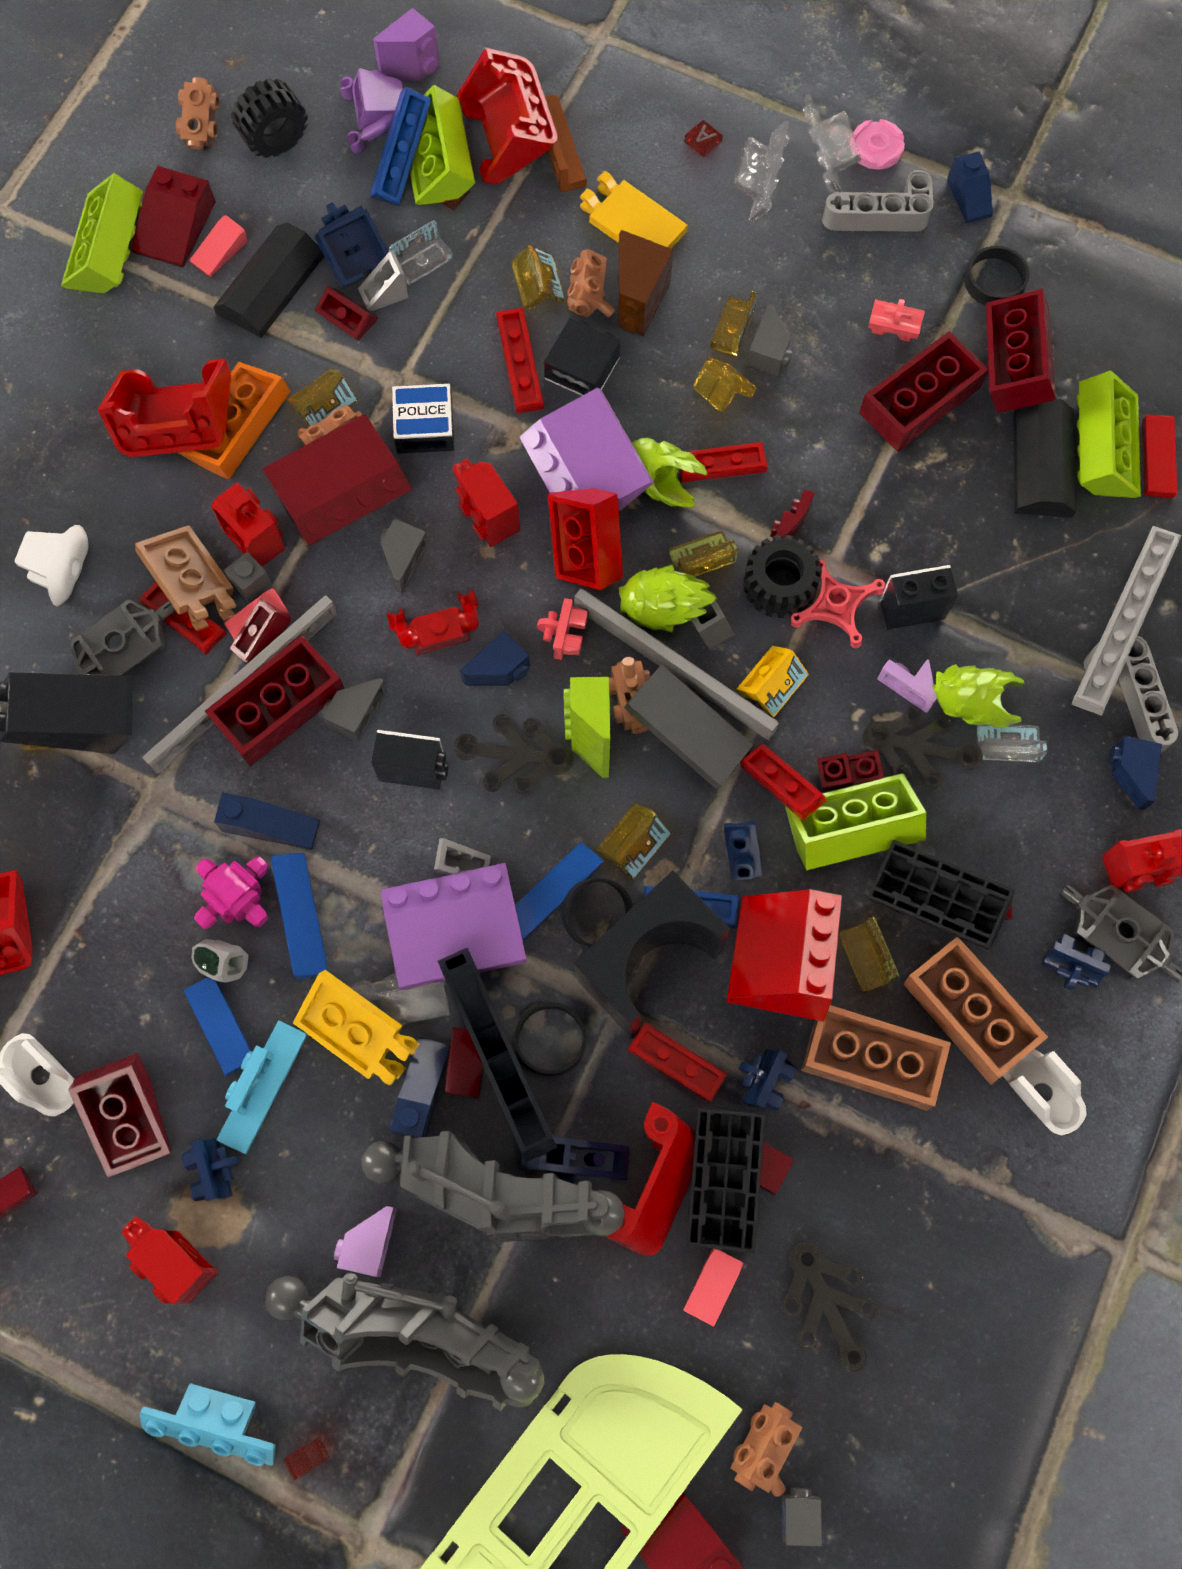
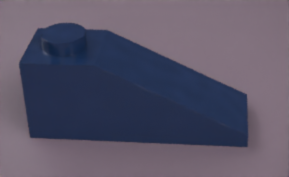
[214,792,320,850]
[389,1037,451,1138]
[520,1136,629,1180]

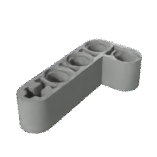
[822,170,934,232]
[1084,636,1178,753]

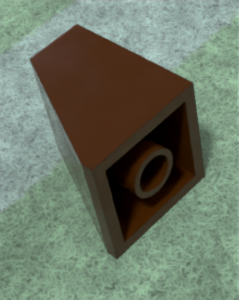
[618,229,673,336]

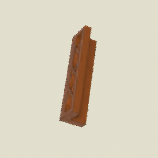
[544,93,587,193]

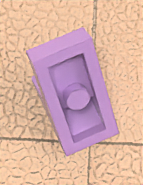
[877,659,937,713]

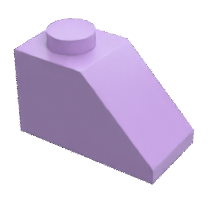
[334,1206,397,1277]

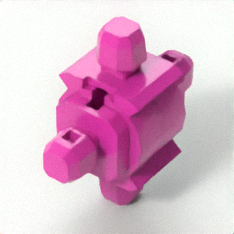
[194,857,269,929]

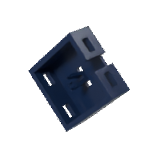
[314,209,388,289]

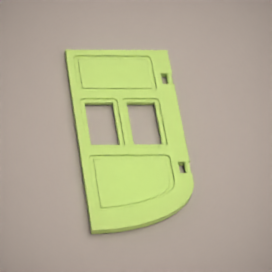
[420,1354,743,1569]

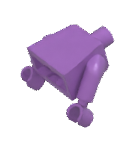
[340,68,403,154]

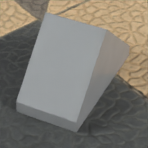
[358,251,408,311]
[434,838,491,877]

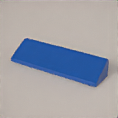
[370,87,431,206]
[515,842,604,941]
[270,853,329,981]

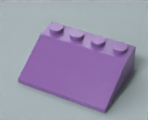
[519,388,654,511]
[380,863,527,990]

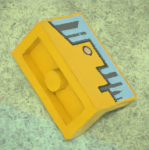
[737,645,808,717]

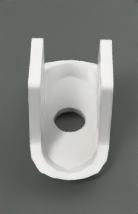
[15,525,89,607]
[0,1033,74,1117]
[1003,1049,1087,1135]

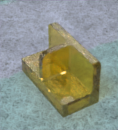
[693,357,757,412]

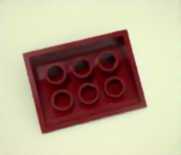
[262,414,412,548]

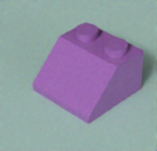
[373,8,440,81]

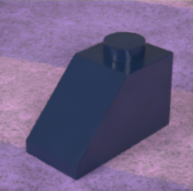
[947,151,993,223]
[460,631,530,686]
[1109,736,1162,810]

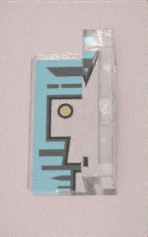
[388,220,453,286]
[977,725,1047,762]

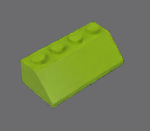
[410,85,475,206]
[61,173,143,294]
[1077,370,1141,498]
[564,677,610,778]
[785,774,927,871]

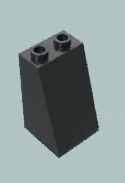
[0,672,133,754]

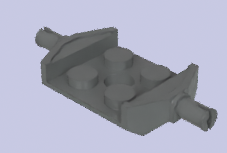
[69,599,176,676]
[1060,884,1182,983]

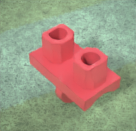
[868,299,925,342]
[537,598,588,660]

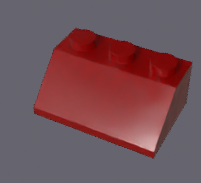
[548,488,623,590]

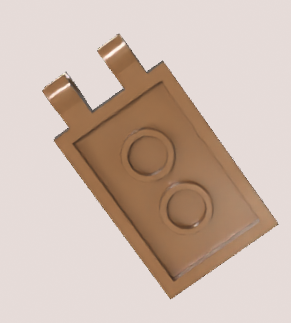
[135,525,236,631]

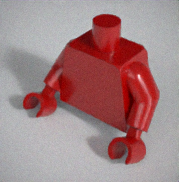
[387,589,479,656]

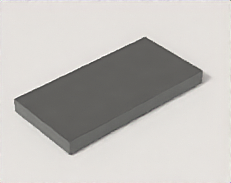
[624,664,753,789]

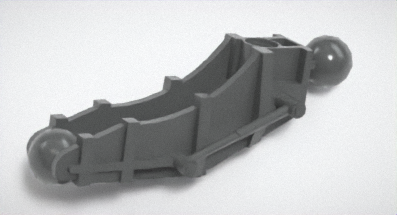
[361,1131,625,1242]
[264,1273,545,1411]

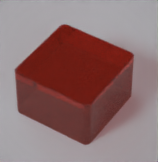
[283,1437,330,1480]

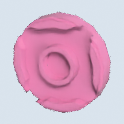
[850,119,905,170]

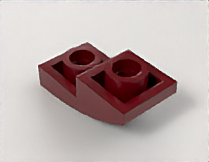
[770,489,815,539]
[817,750,884,789]

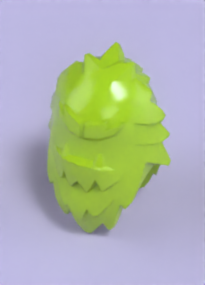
[632,437,707,507]
[619,565,717,632]
[932,664,1024,728]

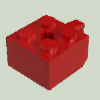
[452,459,520,548]
[211,482,285,567]
[1102,829,1182,893]
[121,1216,219,1305]

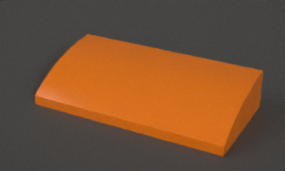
[178,362,291,480]

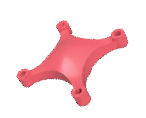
[791,560,885,648]

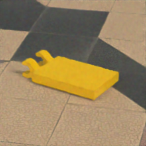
[580,171,688,249]
[293,970,419,1086]

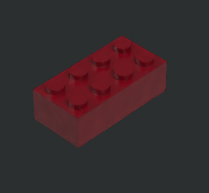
[986,289,1056,413]
[859,331,988,452]
[205,635,345,766]

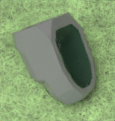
[191,939,249,983]

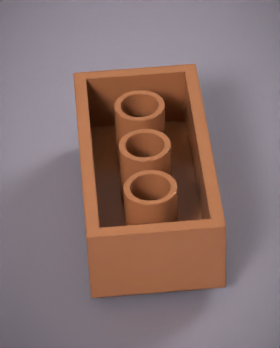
[903,936,1048,1085]
[801,1005,951,1111]

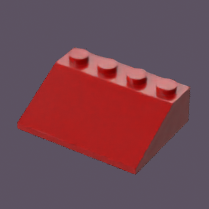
[726,889,842,1022]

